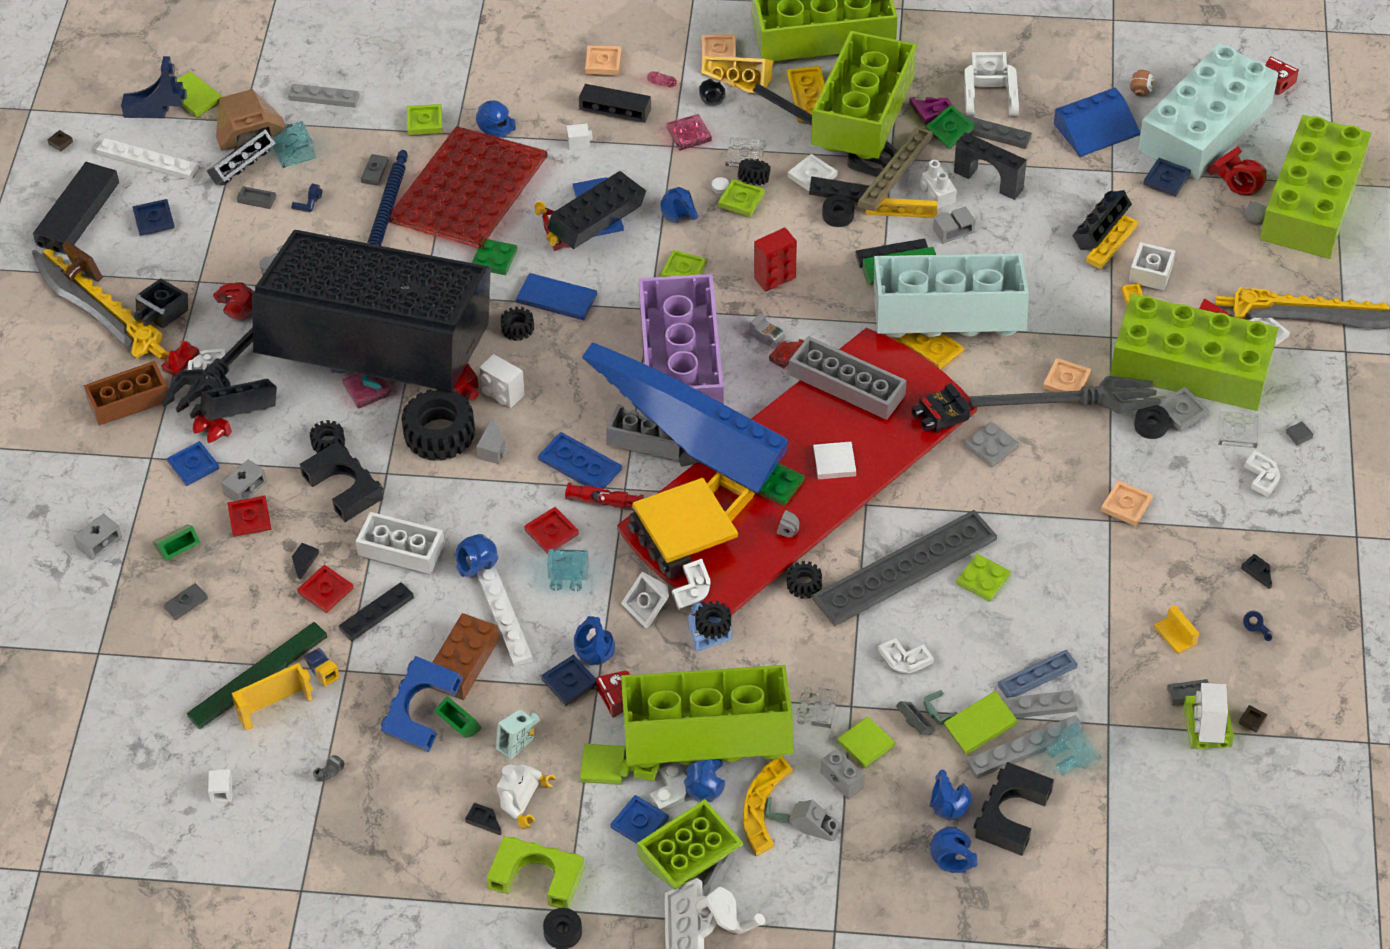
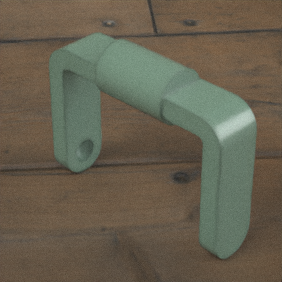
[923,690,958,725]
[766,796,802,823]

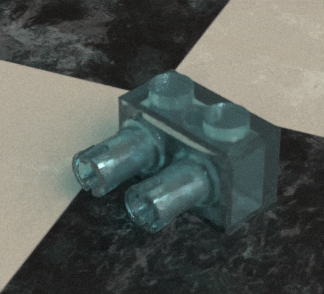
[547,549,589,591]
[1045,721,1102,776]

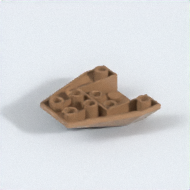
[216,89,288,150]

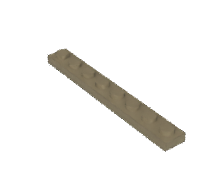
[858,127,933,211]

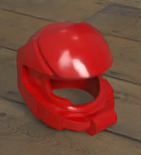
[1223,159,1267,195]
[213,282,254,320]

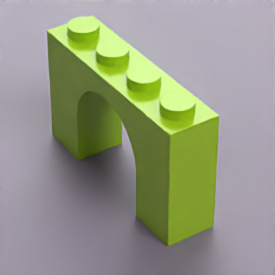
[486,836,585,908]

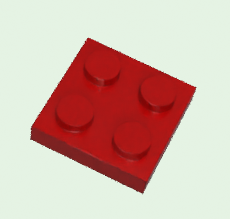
[227,495,272,537]
[524,507,579,554]
[297,564,354,614]

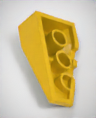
[701,56,773,93]

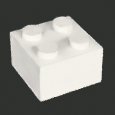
[1129,242,1176,291]
[479,354,525,409]
[1194,683,1228,743]

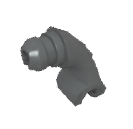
[313,755,345,782]

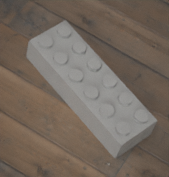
[789,336,907,420]

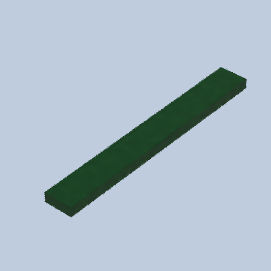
[187,622,327,729]

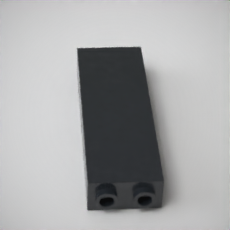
[33,162,119,255]

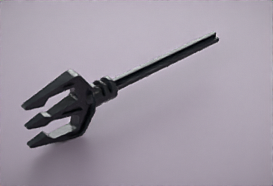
[753,83,898,177]
[162,327,253,419]

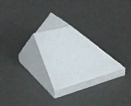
[621,572,669,628]

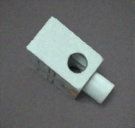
[496,710,540,760]

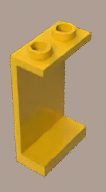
[232,663,313,731]

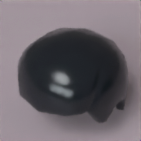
[699,79,726,106]

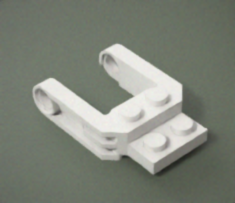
[964,52,1019,117]

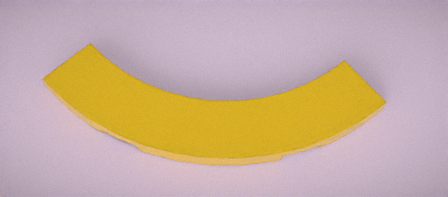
[743,756,793,856]

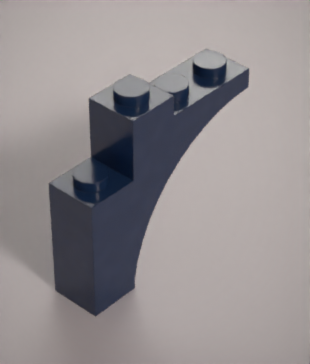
[121,56,187,119]

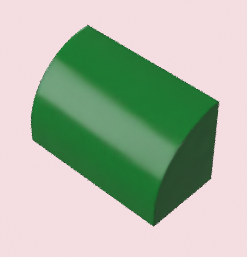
[153,524,201,561]
[434,696,482,738]

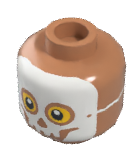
[1130,70,1154,97]

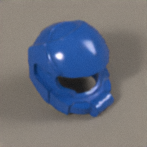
[476,100,516,138]
[660,187,698,223]
[455,534,499,577]
[574,616,616,665]
[684,759,725,802]
[930,769,972,821]
[930,827,978,873]

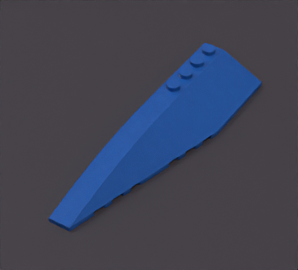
[582,342,788,494]

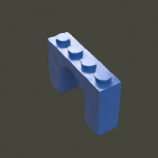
[381,656,463,752]

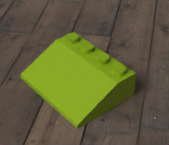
[637,799,743,890]

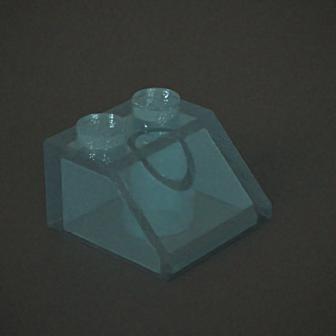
[273,121,316,168]

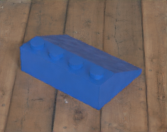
[1054,87,1141,157]

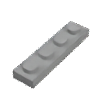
[288,84,359,108]
[1001,690,1077,718]

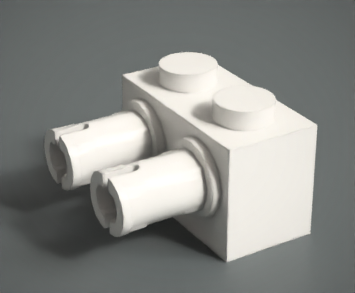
[920,160,957,209]

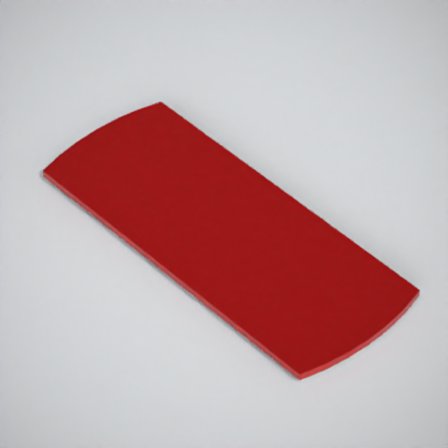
[617,327,977,616]

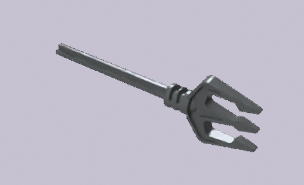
[970,376,1161,413]

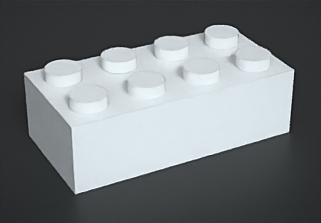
[355,512,445,574]

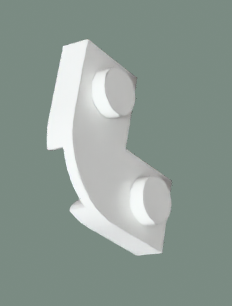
[188,349,226,370]
[1244,451,1281,497]
[672,559,710,610]
[878,638,934,673]
[650,762,687,812]

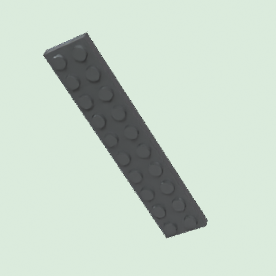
[812,510,997,627]

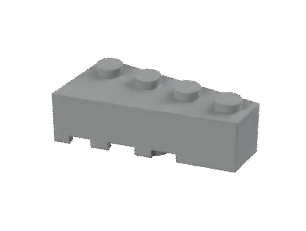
[606,404,683,461]

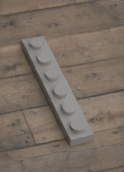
[967,715,1086,779]

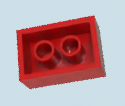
[754,227,797,292]

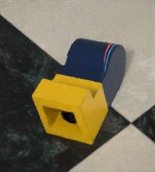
[304,648,340,687]

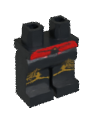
[911,383,971,433]

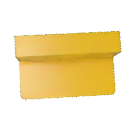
[1154,605,1199,654]

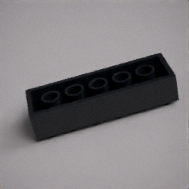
[547,171,646,250]

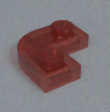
[769,339,804,369]

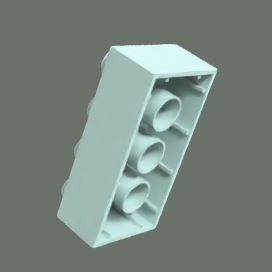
[1138,43,1278,181]
[874,254,1029,338]

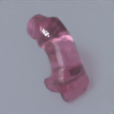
[647,71,677,88]

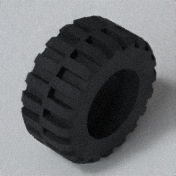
[401,389,475,461]

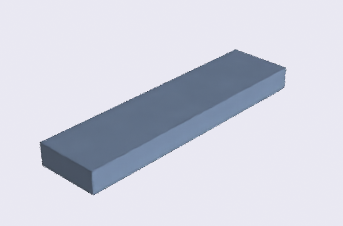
[998,649,1078,698]

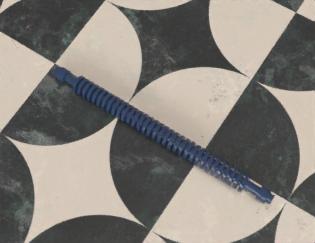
[367,150,408,246]

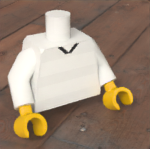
[497,764,556,829]

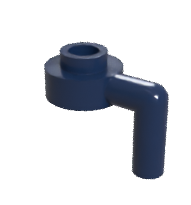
[291,183,323,212]
[1243,610,1273,641]

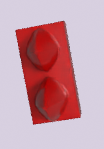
[1207,146,1242,178]
[161,341,200,377]
[192,413,232,443]

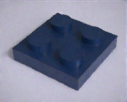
[1143,158,1191,197]
[132,199,175,236]
[541,654,596,706]

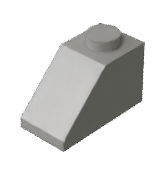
[476,419,508,464]

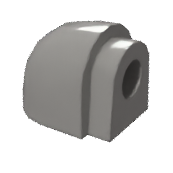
[1243,201,1267,224]
[776,510,800,537]

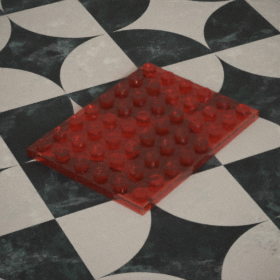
[389,126,548,249]

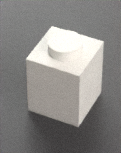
[567,123,593,150]
[208,769,233,803]

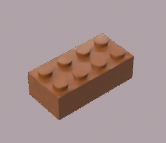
[83,361,168,426]
[431,613,500,700]

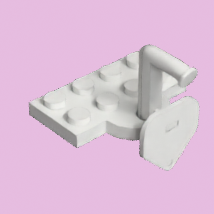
[665,878,765,949]

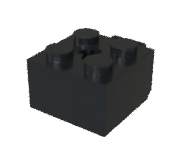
[134,278,188,328]

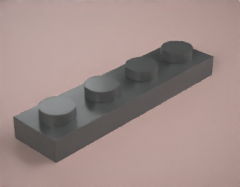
[965,115,1032,149]

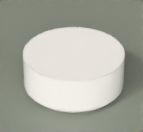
[712,177,729,194]

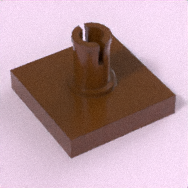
[62,241,103,282]

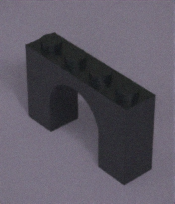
[954,132,1027,200]
[299,441,383,522]
[973,762,1054,856]

